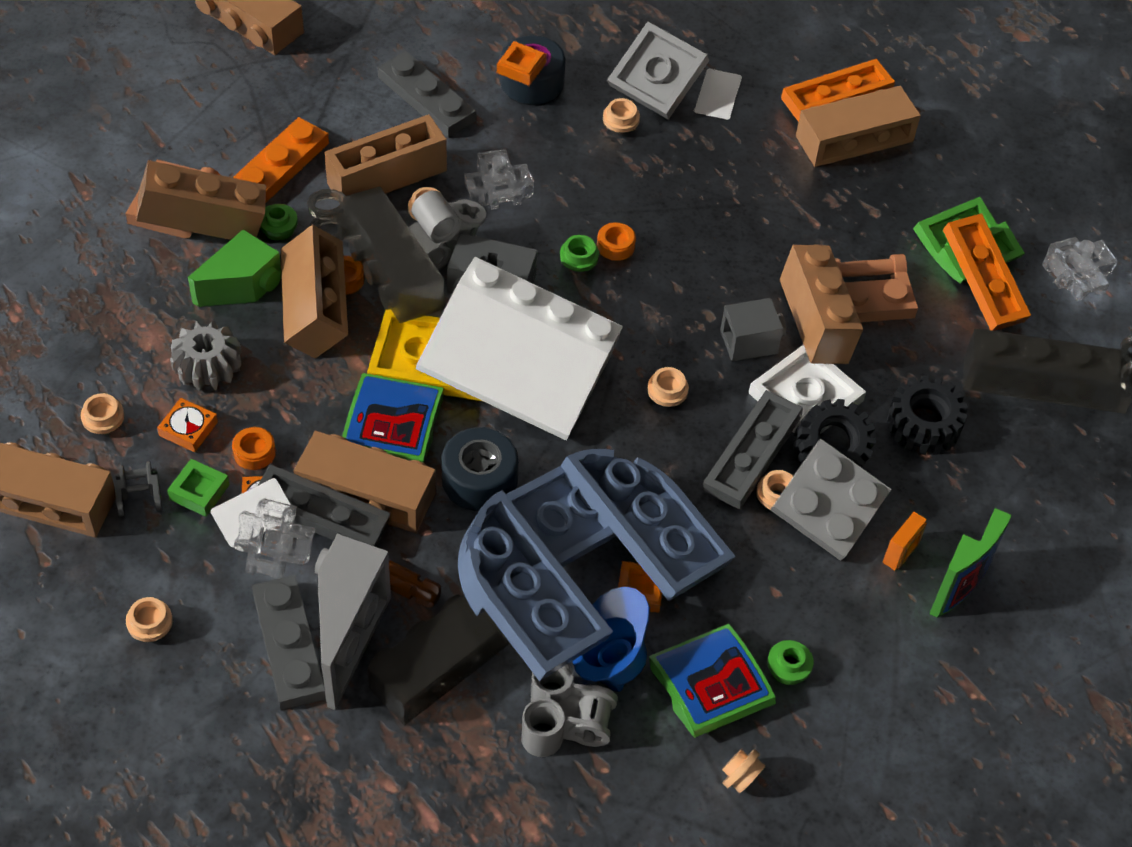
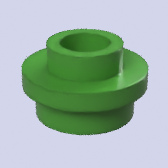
[260,204,298,241]
[560,235,599,272]
[767,640,814,685]

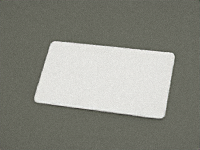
[694,69,742,120]
[210,478,296,547]

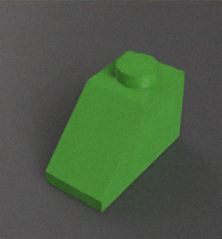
[188,230,282,307]

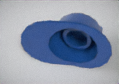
[572,586,650,692]

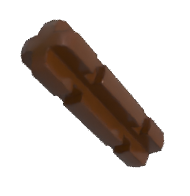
[389,560,442,608]

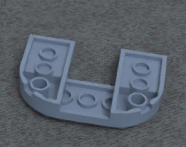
[458,449,736,681]

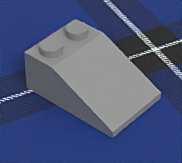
[315,534,391,710]

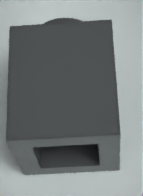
[720,298,786,362]

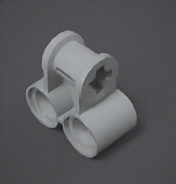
[402,191,486,273]
[521,664,618,757]

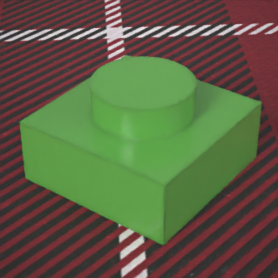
[167,459,230,517]

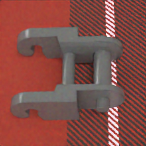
[114,461,162,516]

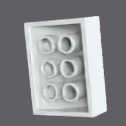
[416,257,623,441]

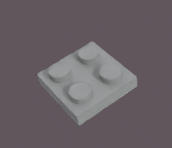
[607,22,709,120]
[770,439,891,561]

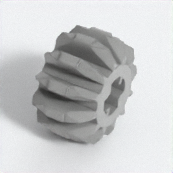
[170,320,242,392]

